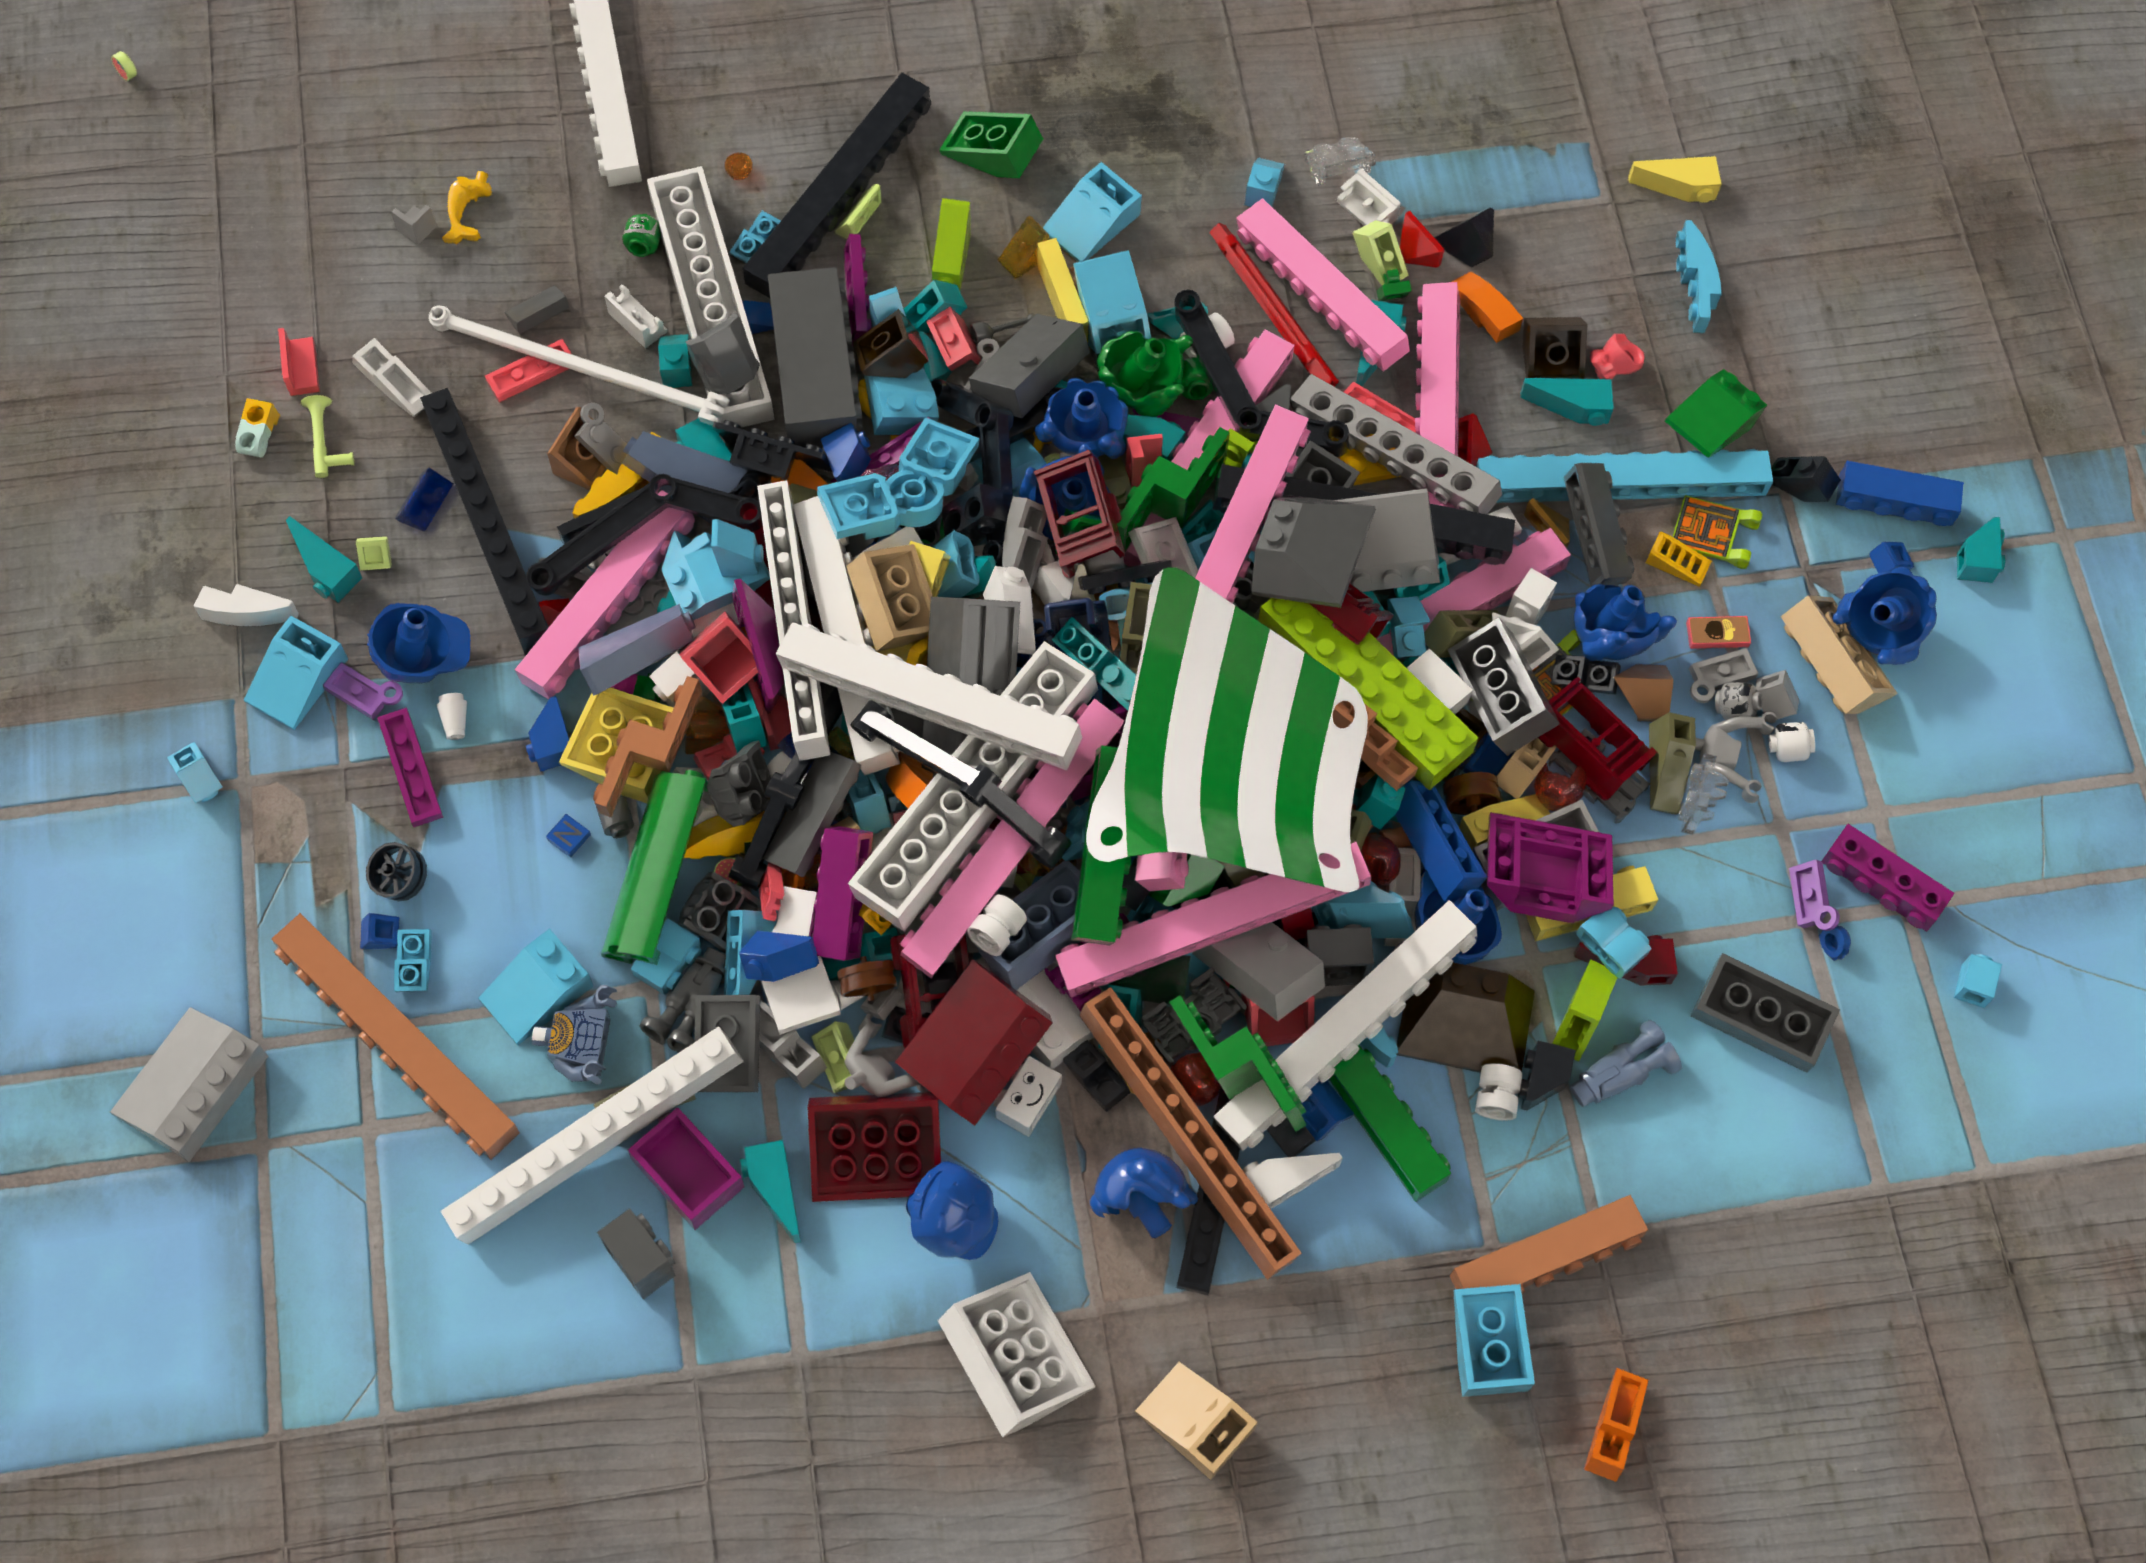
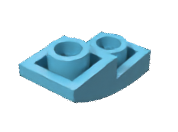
[729,210,781,263]
[394,929,432,992]
[1360,1027,1398,1068]

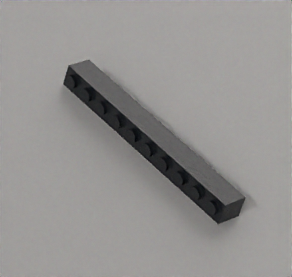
[742,73,931,298]
[420,388,548,655]
[1212,464,1515,565]

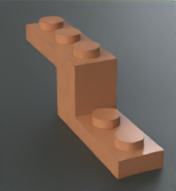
[593,676,702,817]

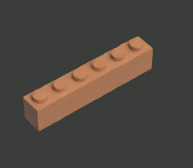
[1450,1195,1648,1294]

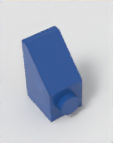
[821,423,871,482]
[526,696,569,772]
[739,930,819,982]

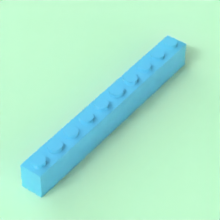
[1476,449,1773,503]

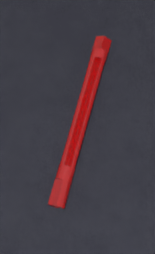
[1209,223,1339,387]

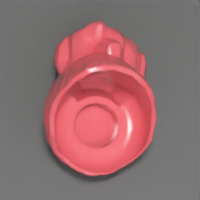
[1590,333,1644,380]

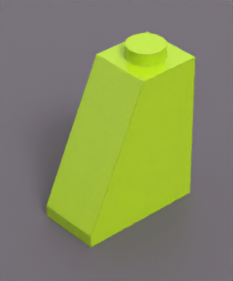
[932,198,971,290]
[1552,959,1617,1062]

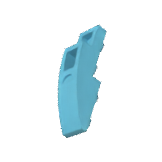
[1676,220,1722,333]

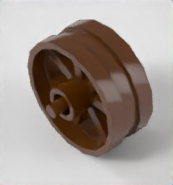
[1442,772,1501,815]
[837,956,897,1001]

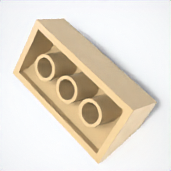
[1781,595,1898,714]

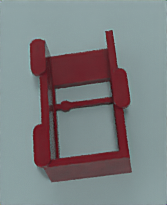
[1034,450,1126,579]
[1308,583,1394,645]
[1538,677,1657,801]
[890,934,969,1048]

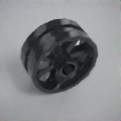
[366,842,427,902]

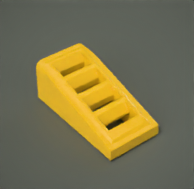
[1646,531,1712,587]

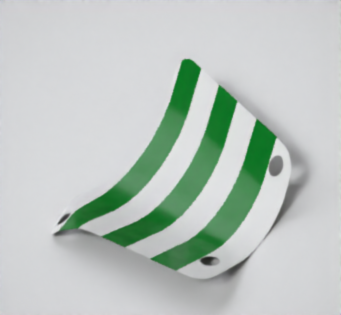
[1086,567,1368,892]

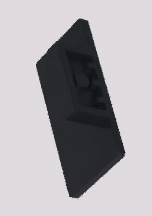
[712,420,833,481]

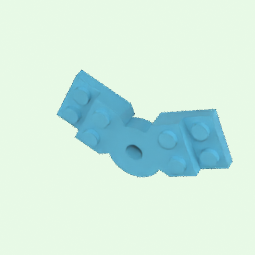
[817,417,979,540]

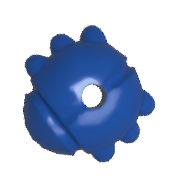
[1819,925,1851,961]

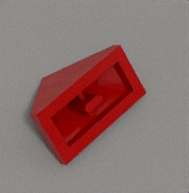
[1399,210,1445,268]
[1458,413,1493,466]

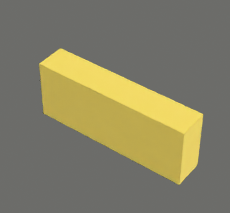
[1037,238,1089,343]

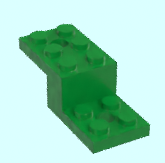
[1117,427,1230,552]
[1170,995,1307,1132]

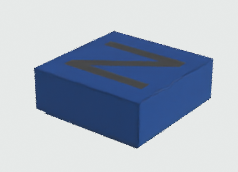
[546,814,591,858]

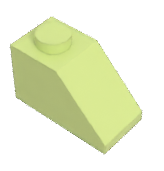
[1352,220,1409,285]

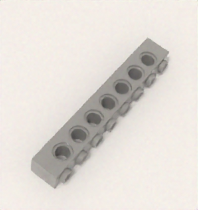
[1290,374,1502,514]

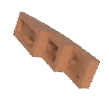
[1332,701,1418,791]

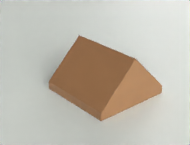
[547,407,606,490]

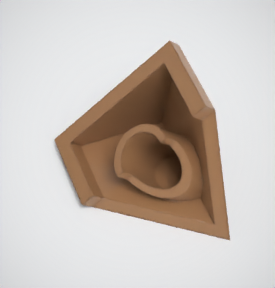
[1613,664,1674,722]

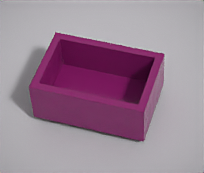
[627,1107,745,1230]

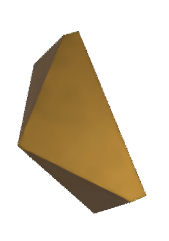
[1524,498,1570,549]

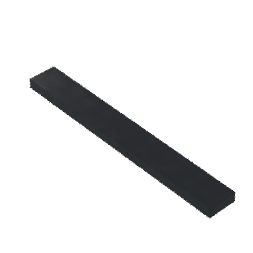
[1176,1087,1240,1295]

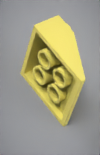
[559,688,674,803]

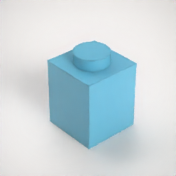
[1954,954,2002,1008]

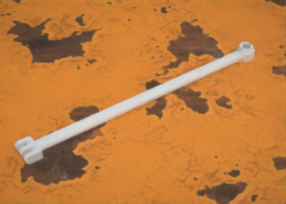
[428,305,730,426]

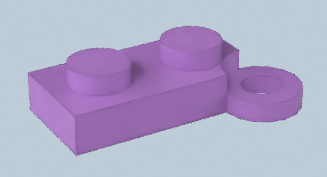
[323,662,403,720]
[1789,859,1840,931]

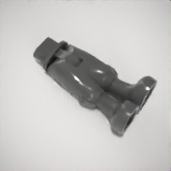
[639,947,726,1053]

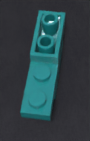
[1052,617,1137,710]

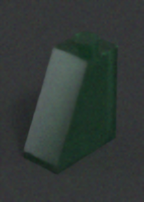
[1108,955,1191,1005]

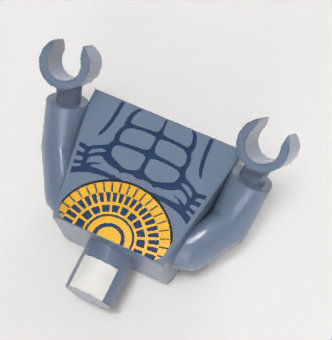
[532,985,617,1085]

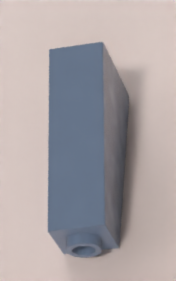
[622,431,747,524]
[579,604,696,696]

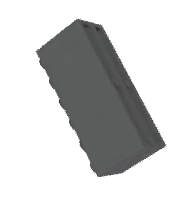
[768,267,863,449]
[922,596,1020,778]

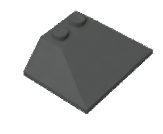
[1252,495,1376,608]

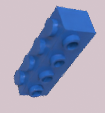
[1836,461,1964,526]
[1395,781,1487,902]

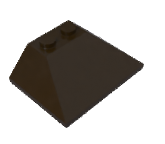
[1396,962,1535,1073]

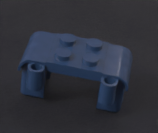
[1033,598,1118,722]

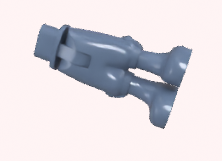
[1569,1020,1682,1107]

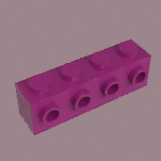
[1821,824,1955,932]
[811,826,873,961]

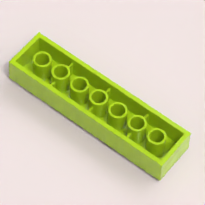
[1258,598,1479,790]

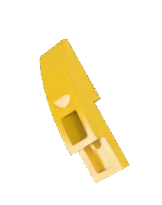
[573,432,660,519]
[684,811,787,859]

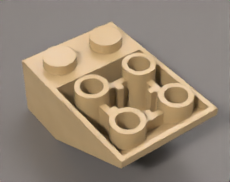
[1135,1362,1258,1480]

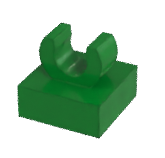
[1377,269,1412,301]

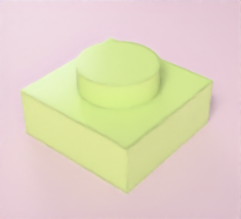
[356,536,392,571]

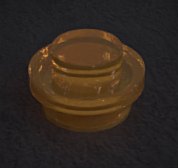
[724,153,753,180]

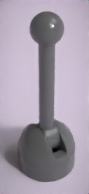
[970,313,1036,347]

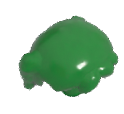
[1097,331,1193,417]

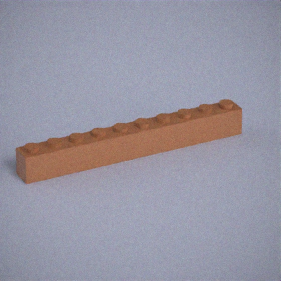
[271,913,520,1160]
[1079,987,1302,1280]

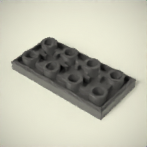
[762,752,862,877]

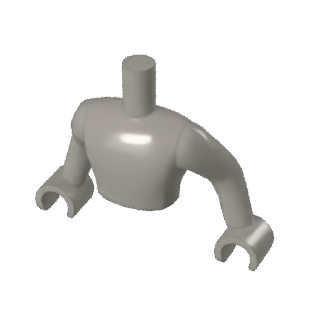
[1695,712,1777,803]
[845,1013,930,1097]

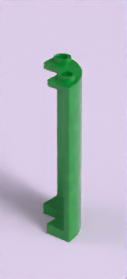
[601,770,708,965]

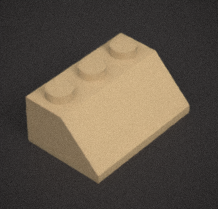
[846,544,933,652]

